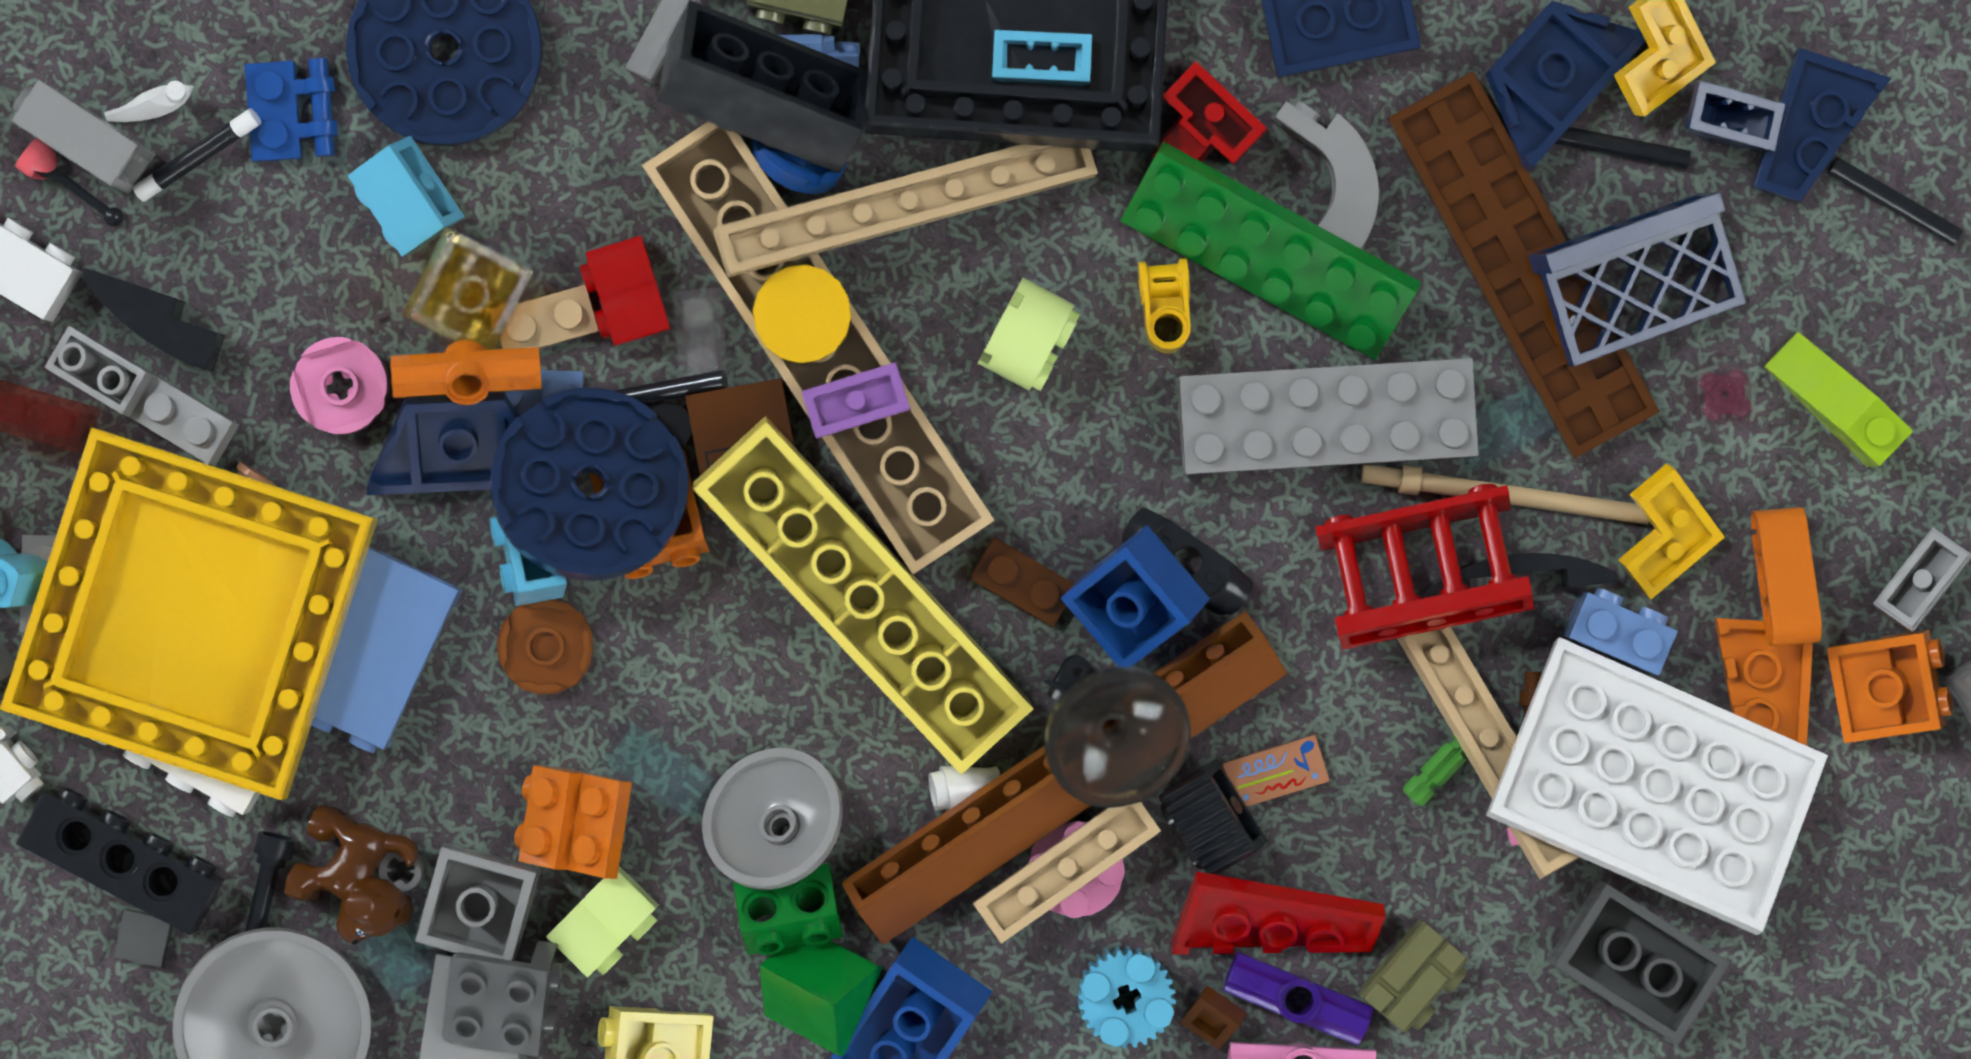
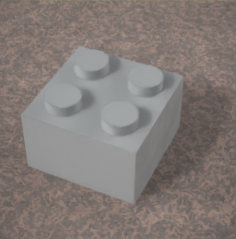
[415,843,542,961]

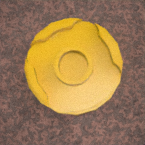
[753,265,852,364]

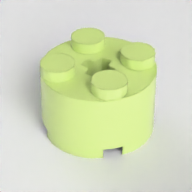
[977,277,1080,391]

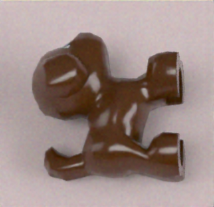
[285,805,418,945]

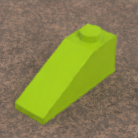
[1764,332,1913,467]

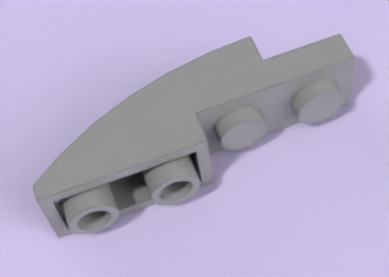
[44,326,239,466]

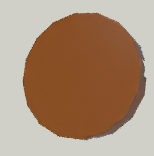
[497,599,595,695]

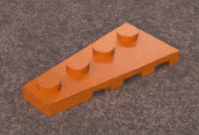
[1714,618,1813,746]

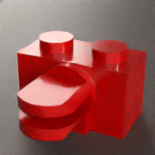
[1152,61,1268,165]

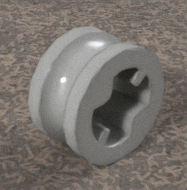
[379,853,425,892]

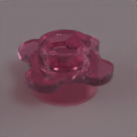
[1699,369,1751,420]

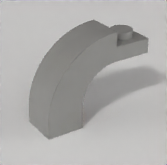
[1272,101,1379,249]

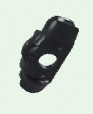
[1122,508,1253,615]

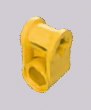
[1138,258,1191,354]

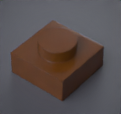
[1179,985,1247,1050]

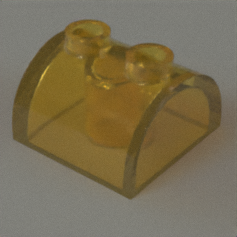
[401,227,533,350]

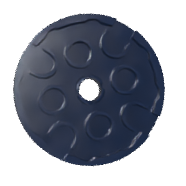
[346,0,543,146]
[490,388,689,581]

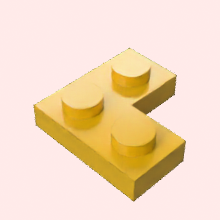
[1614,0,1716,117]
[1618,463,1725,600]

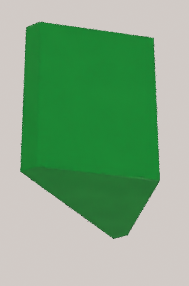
[759,940,883,1057]

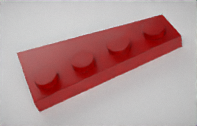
[1171,871,1386,955]

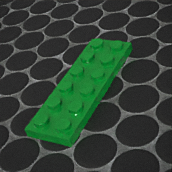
[1120,141,1421,360]

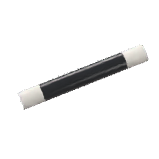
[133,108,261,202]

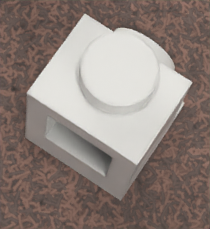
[0,725,44,804]

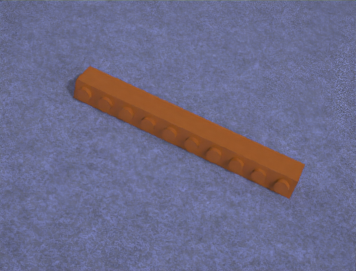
[841,611,1288,945]

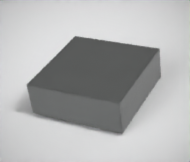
[113,908,173,968]

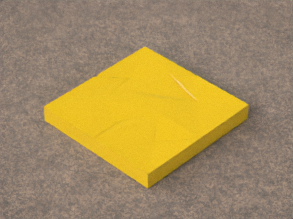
[0,428,378,800]

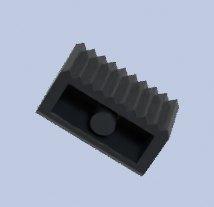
[1158,758,1268,875]

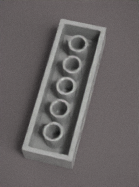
[1177,358,1479,475]

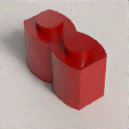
[579,235,671,346]

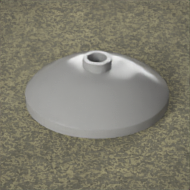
[702,748,843,890]

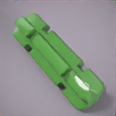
[1403,734,1467,806]

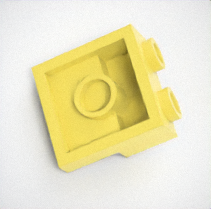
[598,1006,714,1059]

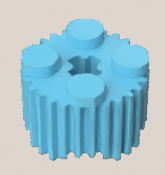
[1077,945,1176,1048]

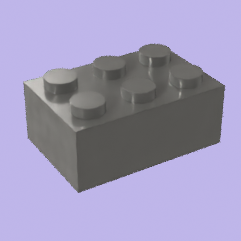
[1546,879,1731,1045]

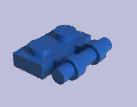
[244,58,338,162]

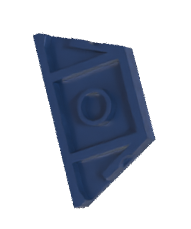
[1485,1,1645,171]
[366,392,520,495]

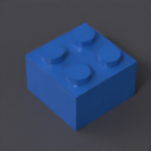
[1060,525,1210,673]

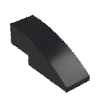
[82,268,226,372]

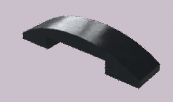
[1417,553,1617,599]

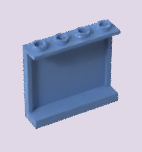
[311,546,464,753]

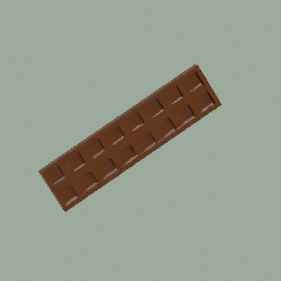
[1386,71,1660,459]

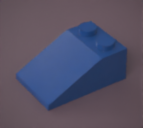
[830,936,993,1059]

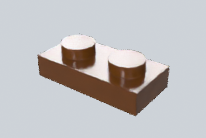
[970,537,1074,627]

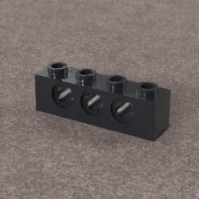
[16,786,225,935]

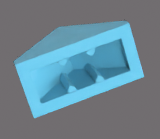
[992,30,1092,86]

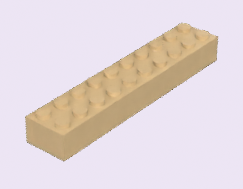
[642,122,995,574]

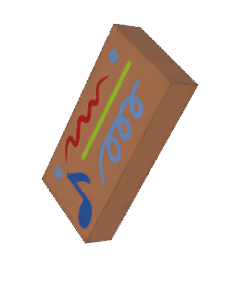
[1222,734,1330,807]

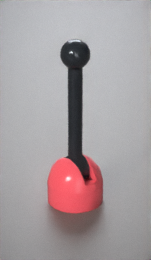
[15,137,124,227]

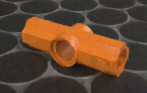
[391,340,542,405]

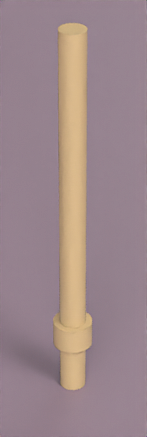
[1360,464,1649,525]

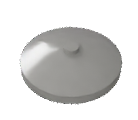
[173,927,371,1059]

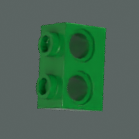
[733,863,843,955]

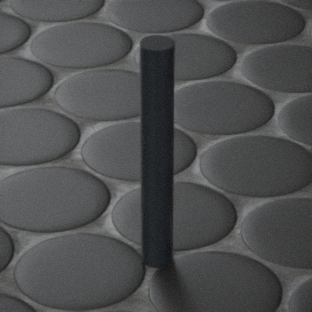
[1554,127,1691,169]
[1827,157,1963,246]
[613,370,728,404]

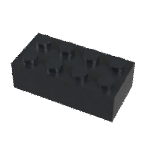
[658,0,868,173]

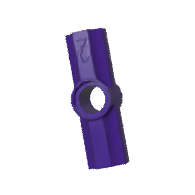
[1222,951,1374,1046]

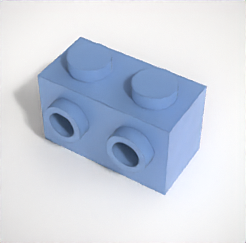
[1561,587,1678,676]

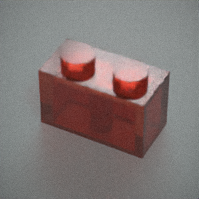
[0,379,101,453]

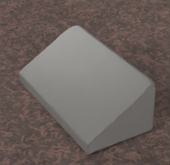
[626,0,702,85]
[1873,527,1971,633]

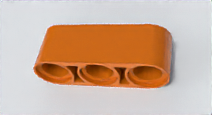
[1751,507,1822,646]

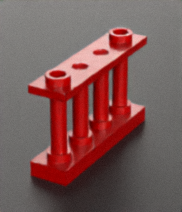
[1315,483,1534,650]

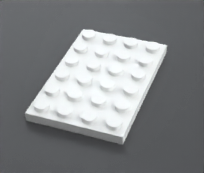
[1486,637,1828,935]

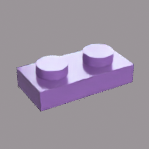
[801,362,910,439]

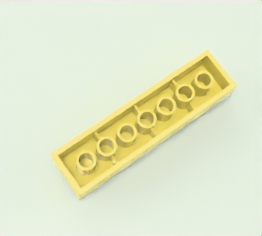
[693,416,1033,775]

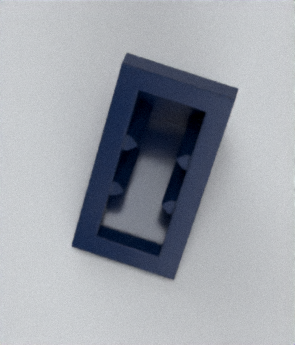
[1685,81,1785,152]

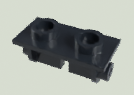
[1042,655,1092,709]

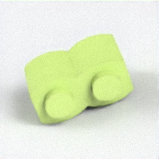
[546,866,659,978]

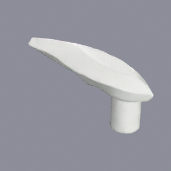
[104,81,194,122]

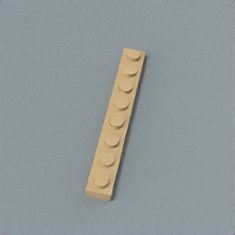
[713,144,1098,278]

